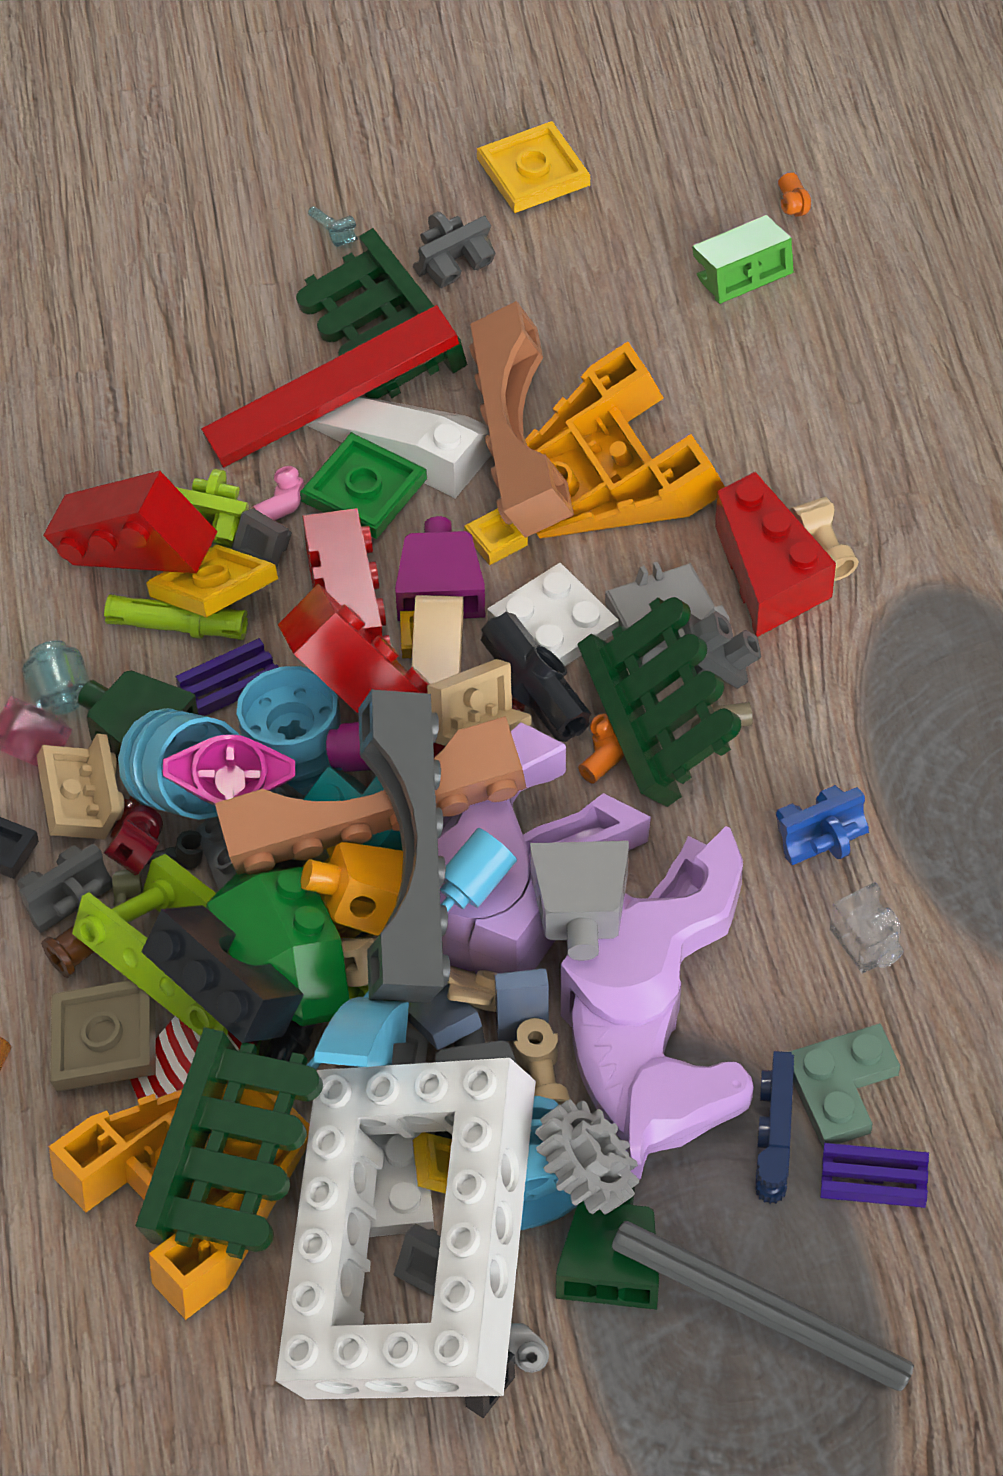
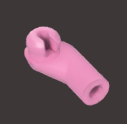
[252,466,304,521]

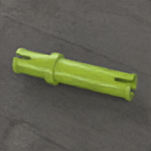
[104,594,248,640]

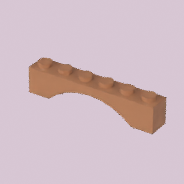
[469,301,574,538]
[215,716,527,875]

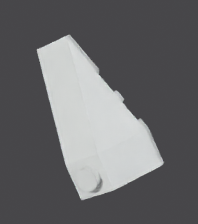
[306,396,492,499]

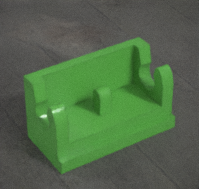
[692,215,794,304]

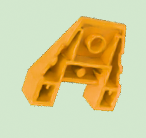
[525,341,725,539]
[48,1083,310,1320]

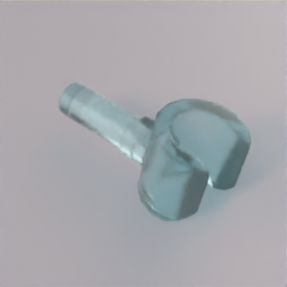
[308,206,358,247]

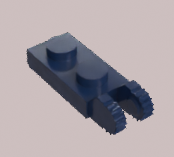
[755,1051,794,1204]

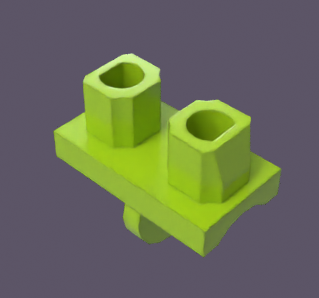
[176,468,249,548]

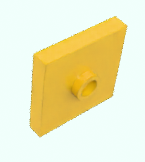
[477,121,590,213]
[146,544,278,617]

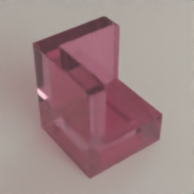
[0,695,72,767]

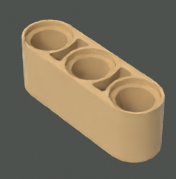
[412,595,464,684]

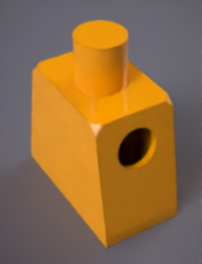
[301,842,403,936]

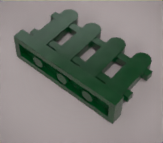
[296,228,468,399]
[577,597,741,807]
[135,1027,323,1259]

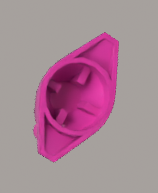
[163,735,295,806]

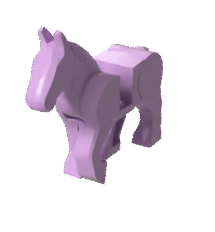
[437,723,754,1180]

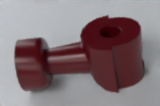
[103,805,163,875]

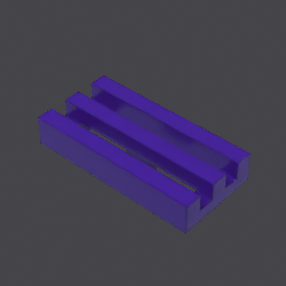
[175,638,279,716]
[820,1143,929,1208]

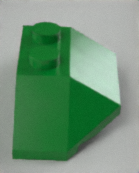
[206,867,350,1026]

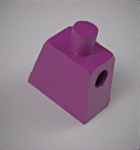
[395,516,486,621]

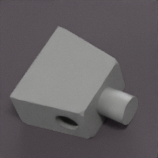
[530,841,629,961]

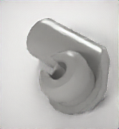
[508,1323,549,1373]

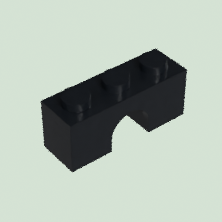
[141,905,304,1043]

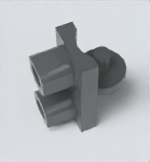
[413,212,496,288]
[682,611,761,689]
[17,844,113,933]

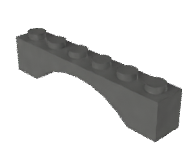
[358,689,450,1003]

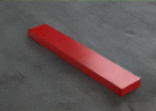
[201,305,460,468]

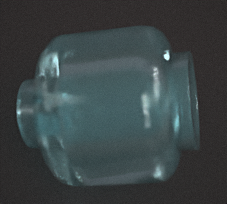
[22,640,90,715]

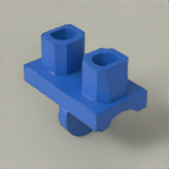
[776,785,869,865]

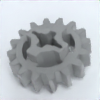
[535,1099,639,1215]

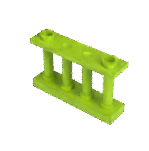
[72,854,228,1036]

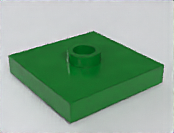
[300,432,427,539]

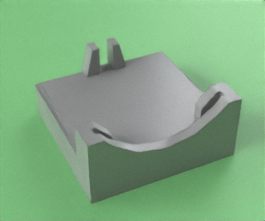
[605,562,730,665]

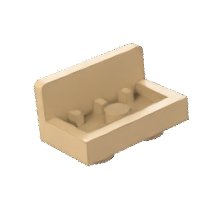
[427,659,531,746]
[36,734,124,839]

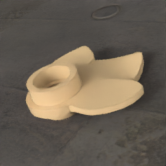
[447,966,497,1012]

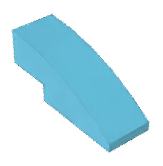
[314,997,409,1067]

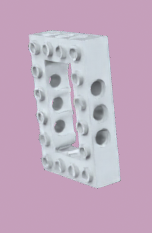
[276,1058,536,1399]

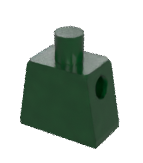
[78,670,199,765]
[556,1187,659,1310]

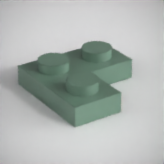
[790,1023,900,1148]

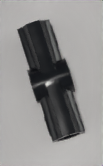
[480,612,591,742]

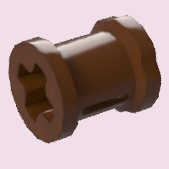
[41,918,94,978]

